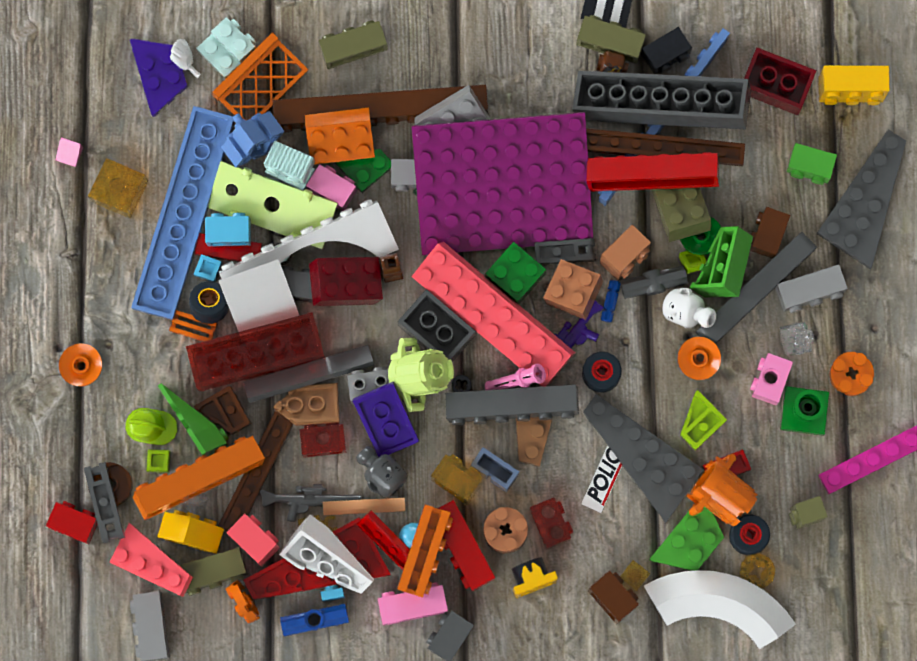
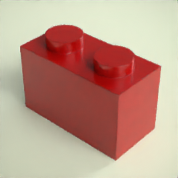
[46,501,98,545]

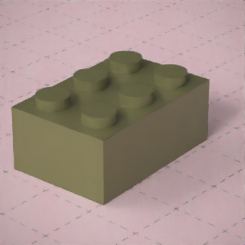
[651,188,711,242]

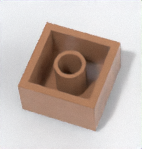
[600,225,651,281]
[543,259,603,320]

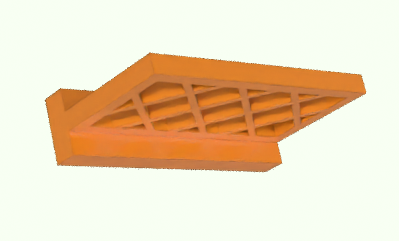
[212,32,309,119]

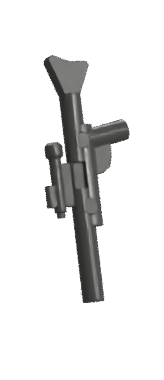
[260,484,361,522]

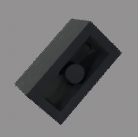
[641,27,692,74]

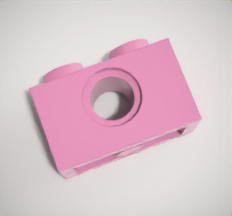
[750,353,793,405]

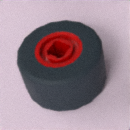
[582,351,622,393]
[729,514,771,556]

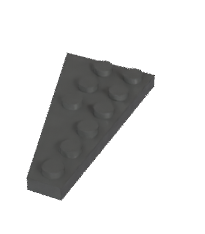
[817,129,906,270]

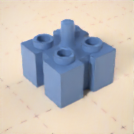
[221,111,284,167]

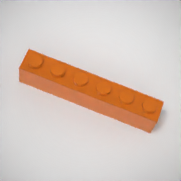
[133,436,265,520]

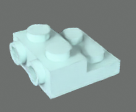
[196,17,256,79]

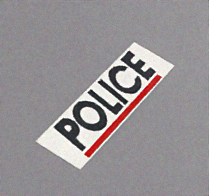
[581,446,622,513]

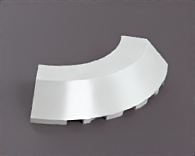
[644,570,796,649]

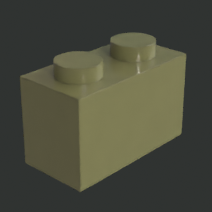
[788,496,828,530]

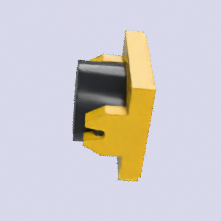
[511,557,558,598]

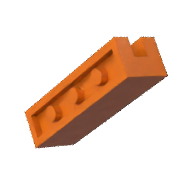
[397,504,453,598]

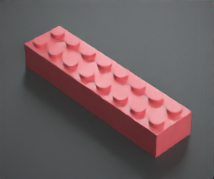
[411,242,576,387]

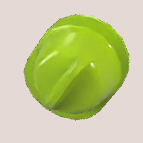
[126,408,177,445]

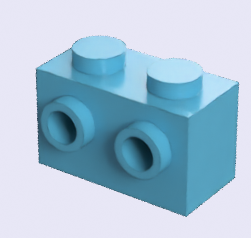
[205,213,251,246]

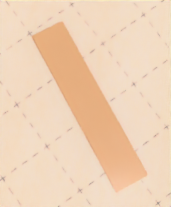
[323,498,405,515]

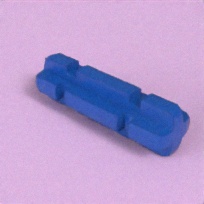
[601,280,621,322]

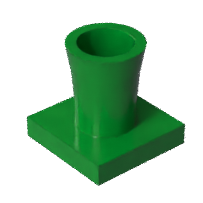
[780,386,829,436]

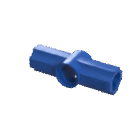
[280,604,349,637]

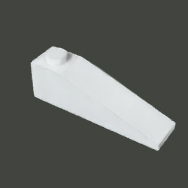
[279,514,374,594]

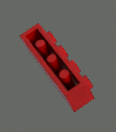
[437,500,495,592]

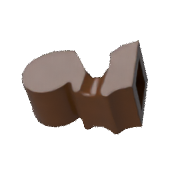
[379,253,403,283]

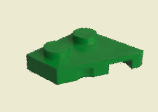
[335,149,391,193]

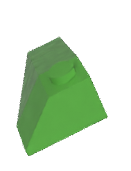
[158,383,229,457]

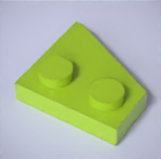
[680,390,727,451]

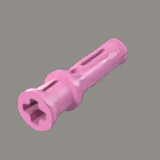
[485,364,546,390]

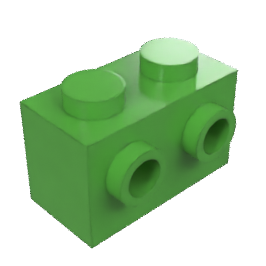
[786,143,837,185]

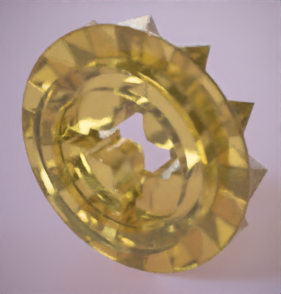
[740,553,775,588]

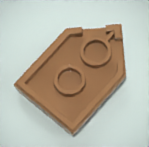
[273,383,340,426]

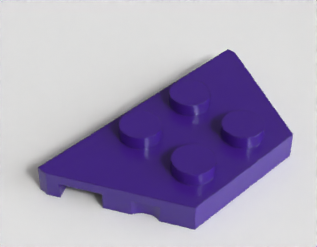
[130,39,188,117]

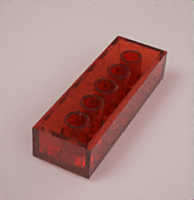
[186,312,325,392]

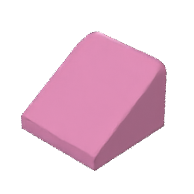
[56,138,83,167]

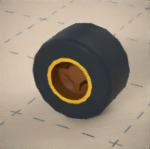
[189,281,228,324]

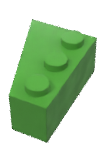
[690,226,753,298]

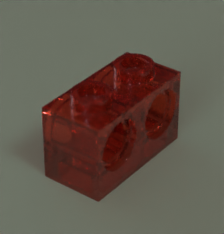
[529,497,573,550]

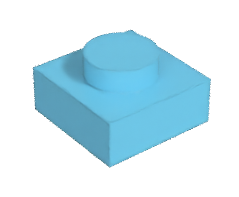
[194,254,222,282]
[321,585,345,602]

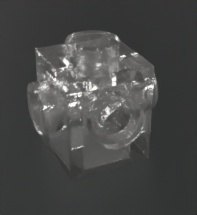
[779,322,814,357]

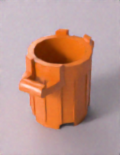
[686,454,758,526]

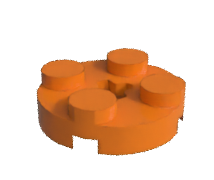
[829,352,874,396]
[225,580,260,624]

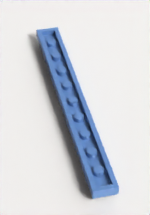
[598,28,730,206]

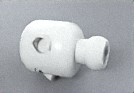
[662,288,717,328]

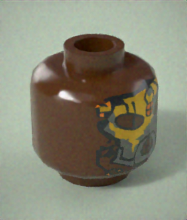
[596,51,629,73]

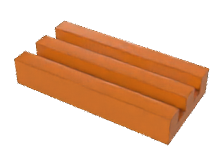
[169,310,217,344]

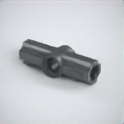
[620,265,688,299]

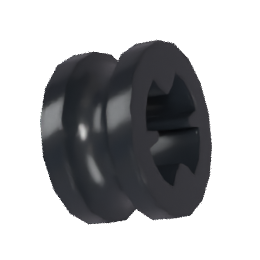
[452,375,471,392]

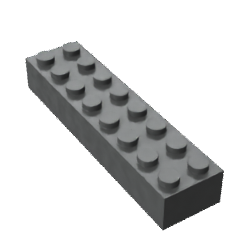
[572,71,752,130]

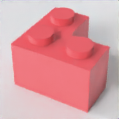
[226,514,280,567]

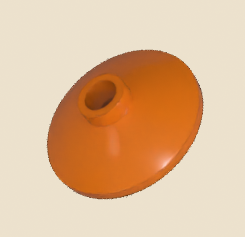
[678,336,721,380]
[59,343,102,387]

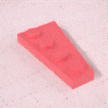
[110,523,193,597]

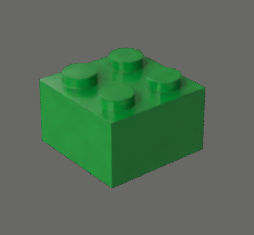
[485,242,546,304]

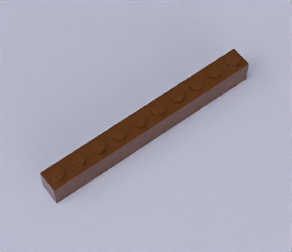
[273,85,488,133]

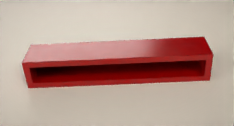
[586,152,719,192]

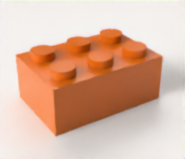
[305,108,375,165]

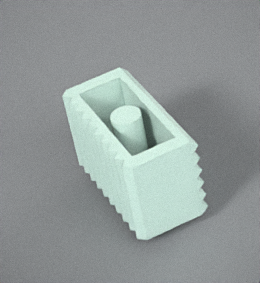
[264,141,315,185]

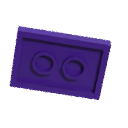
[353,382,419,457]

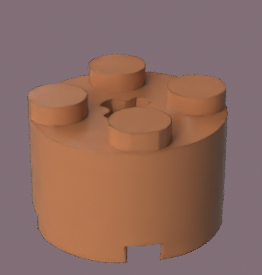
[484,507,528,554]

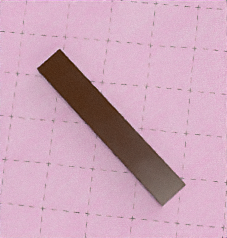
[218,410,294,531]

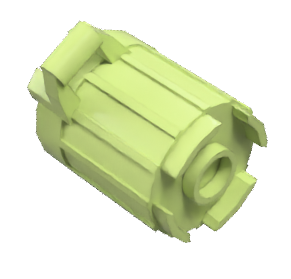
[388,337,454,412]

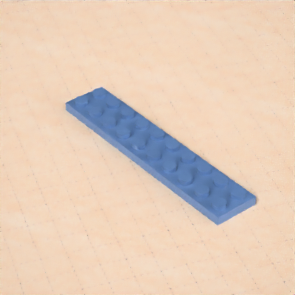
[131,106,234,320]

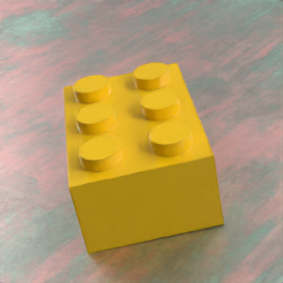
[818,66,889,105]

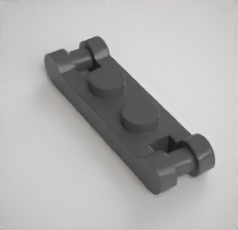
[84,462,125,544]

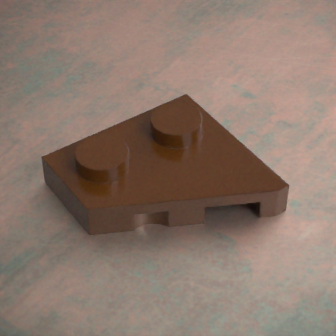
[194,386,252,435]

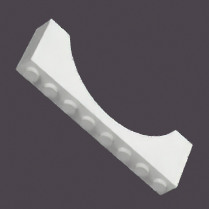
[218,199,399,279]

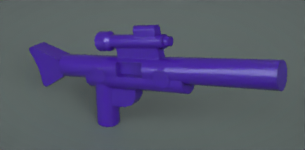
[554,300,603,349]

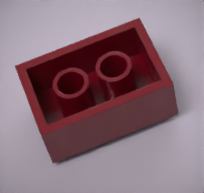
[744,47,817,116]
[309,257,383,306]

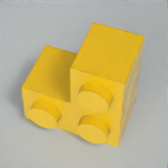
[157,510,224,554]

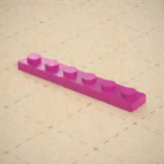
[818,425,917,495]

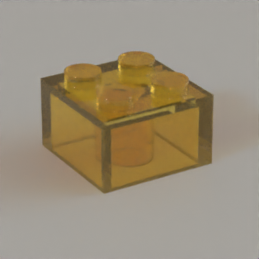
[88,158,148,219]
[431,454,482,506]

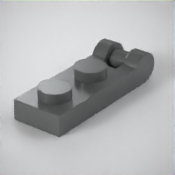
[535,238,596,265]

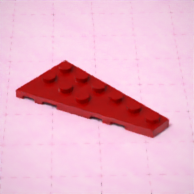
[243,517,391,600]

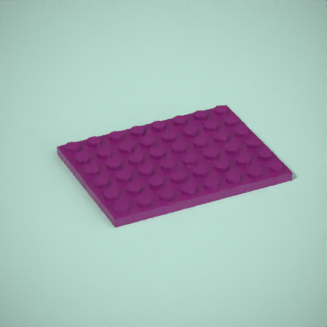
[412,112,594,255]

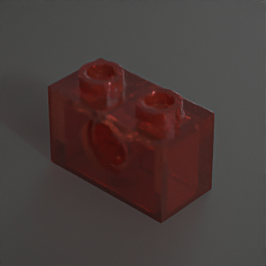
[299,423,347,458]

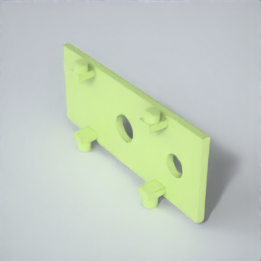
[208,161,338,249]

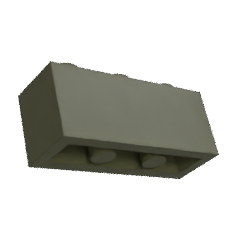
[576,15,646,64]
[319,21,388,69]
[180,547,248,596]

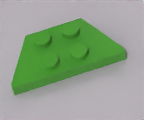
[649,507,724,571]

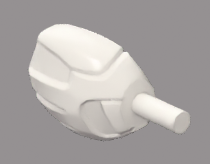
[170,39,201,78]

